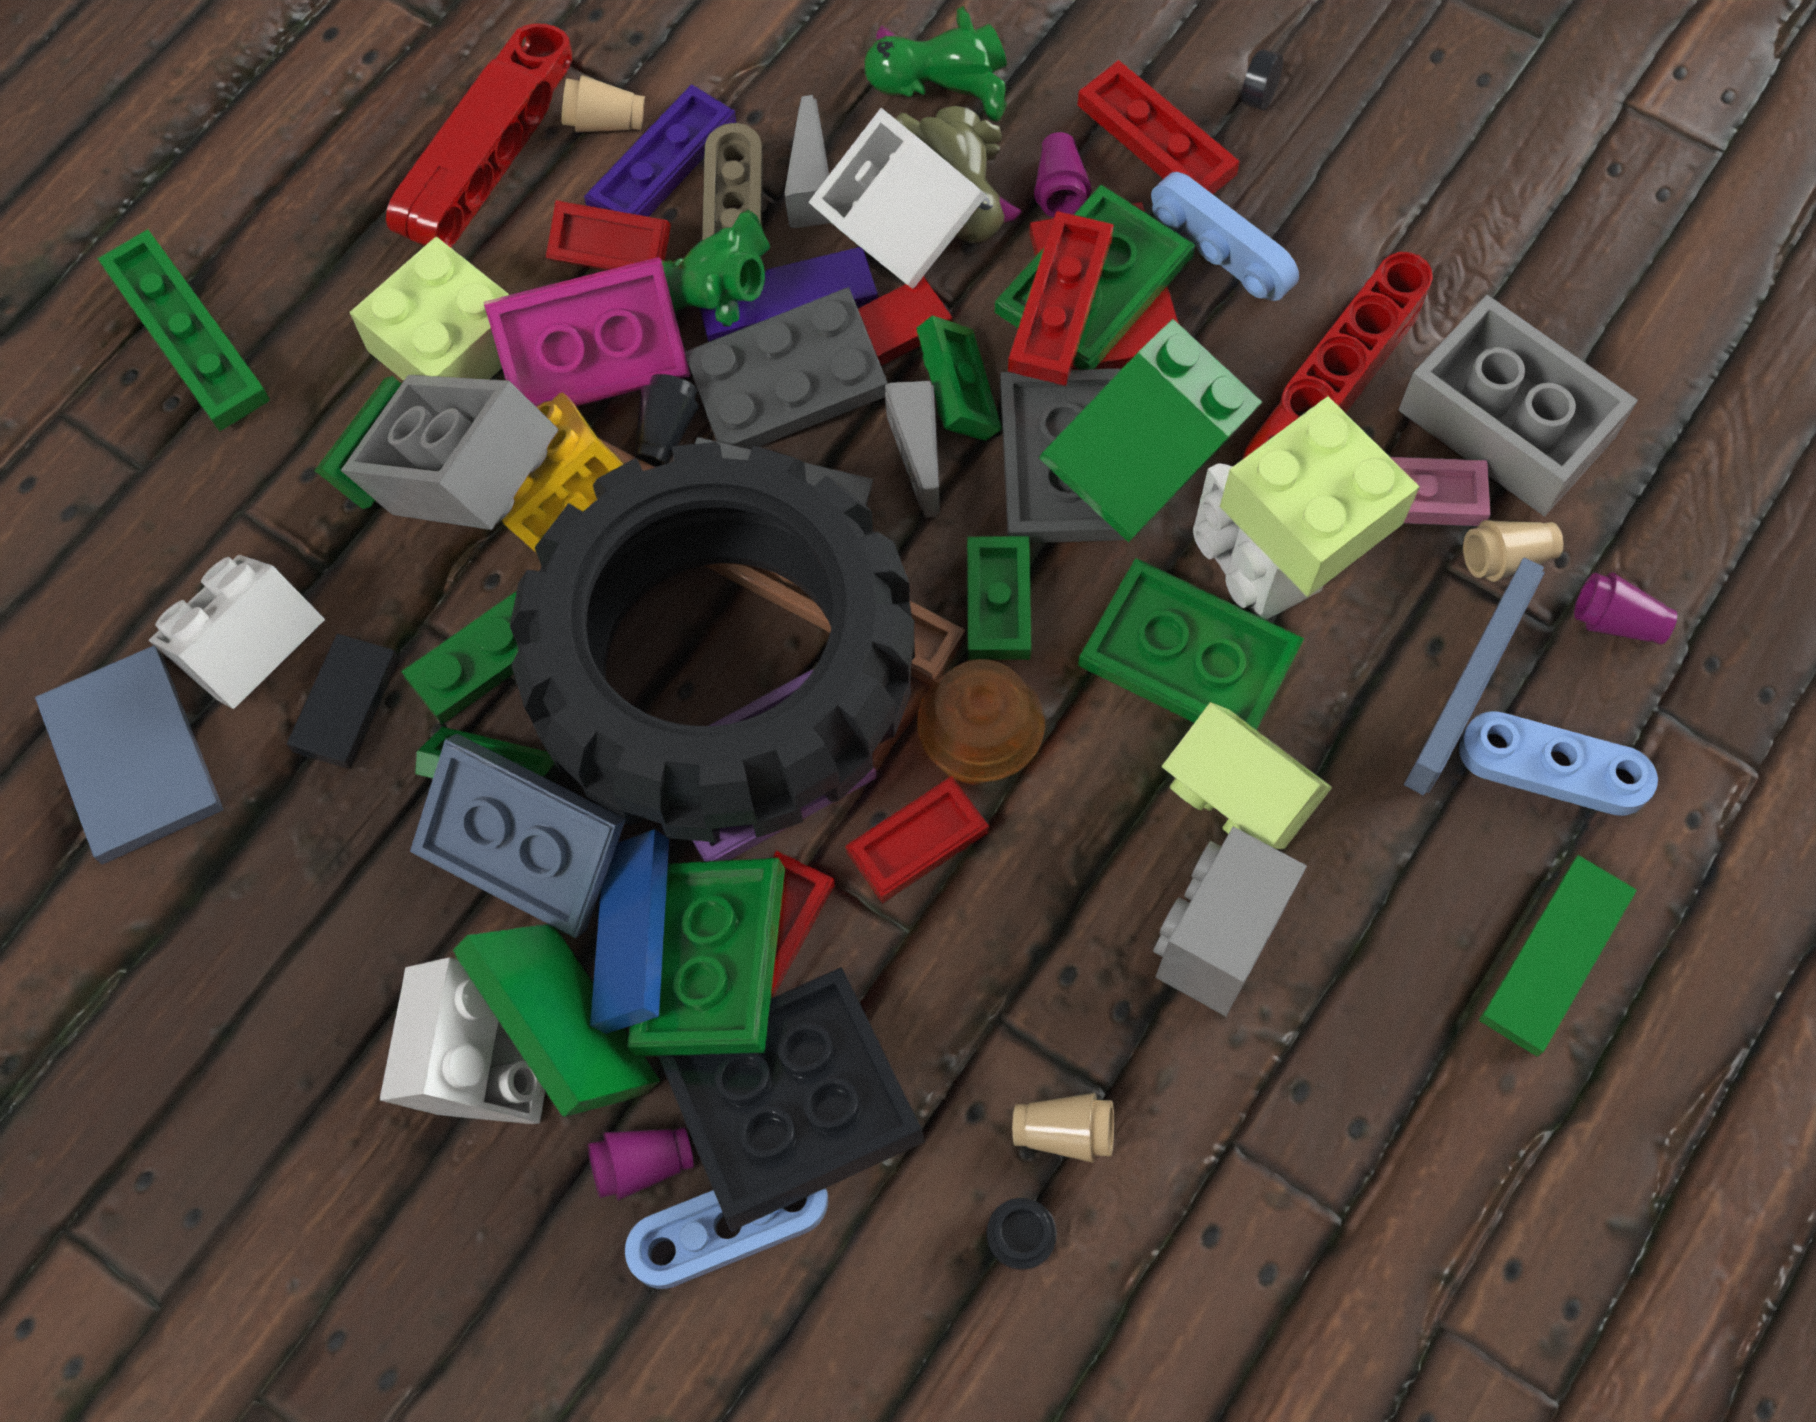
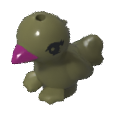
[896,106,1022,244]

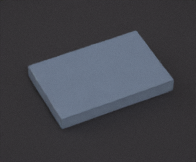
[35,645,224,865]
[410,734,626,938]

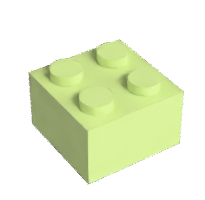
[349,237,509,381]
[1220,396,1420,598]
[1161,702,1332,849]

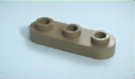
[702,123,763,260]

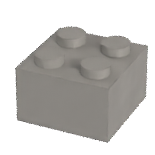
[1153,826,1307,1016]

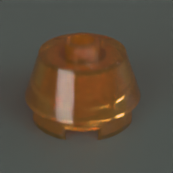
[917,659,1045,785]

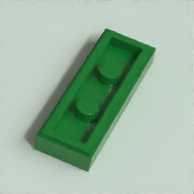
[1478,855,1637,1057]

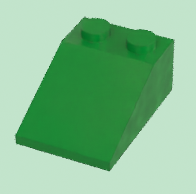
[1038,319,1262,543]

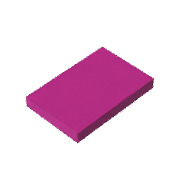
[483,257,691,407]

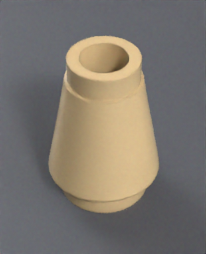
[562,75,645,132]
[1463,520,1563,582]
[1012,1093,1114,1163]

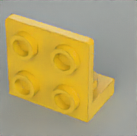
[502,392,623,553]

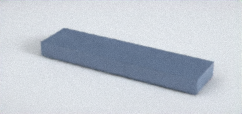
[1404,558,1545,795]

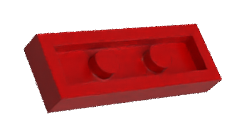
[1077,60,1240,194]
[1008,211,1114,386]

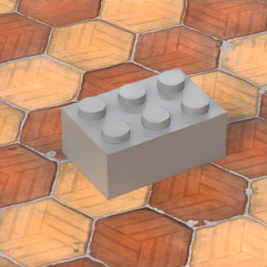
[1399,295,1638,517]
[341,375,559,530]

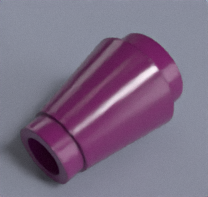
[1034,132,1091,218]
[1574,572,1678,645]
[588,1127,694,1201]

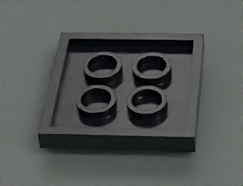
[659,967,925,1232]

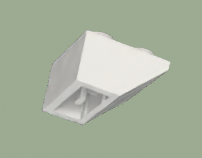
[808,108,987,289]
[1193,463,1324,620]
[149,555,325,709]
[380,957,545,1124]

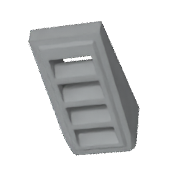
[785,95,831,228]
[885,381,940,518]

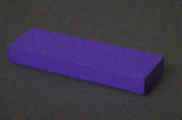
[584,84,737,217]
[698,247,878,342]

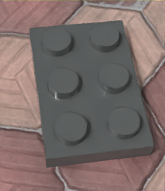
[685,287,888,450]
[1000,369,1125,543]

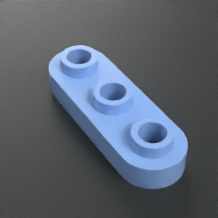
[1151,172,1299,301]
[1459,711,1658,816]
[625,1188,828,1289]

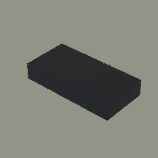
[287,634,399,770]

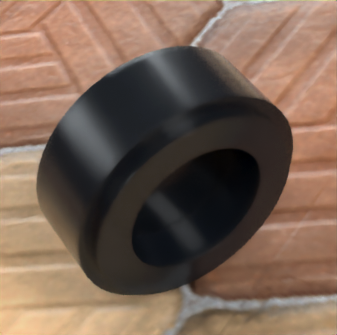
[1242,49,1283,111]

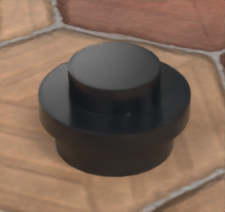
[987,1198,1057,1270]

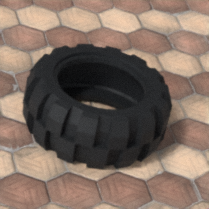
[510,442,915,843]

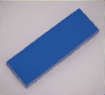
[590,829,669,1034]

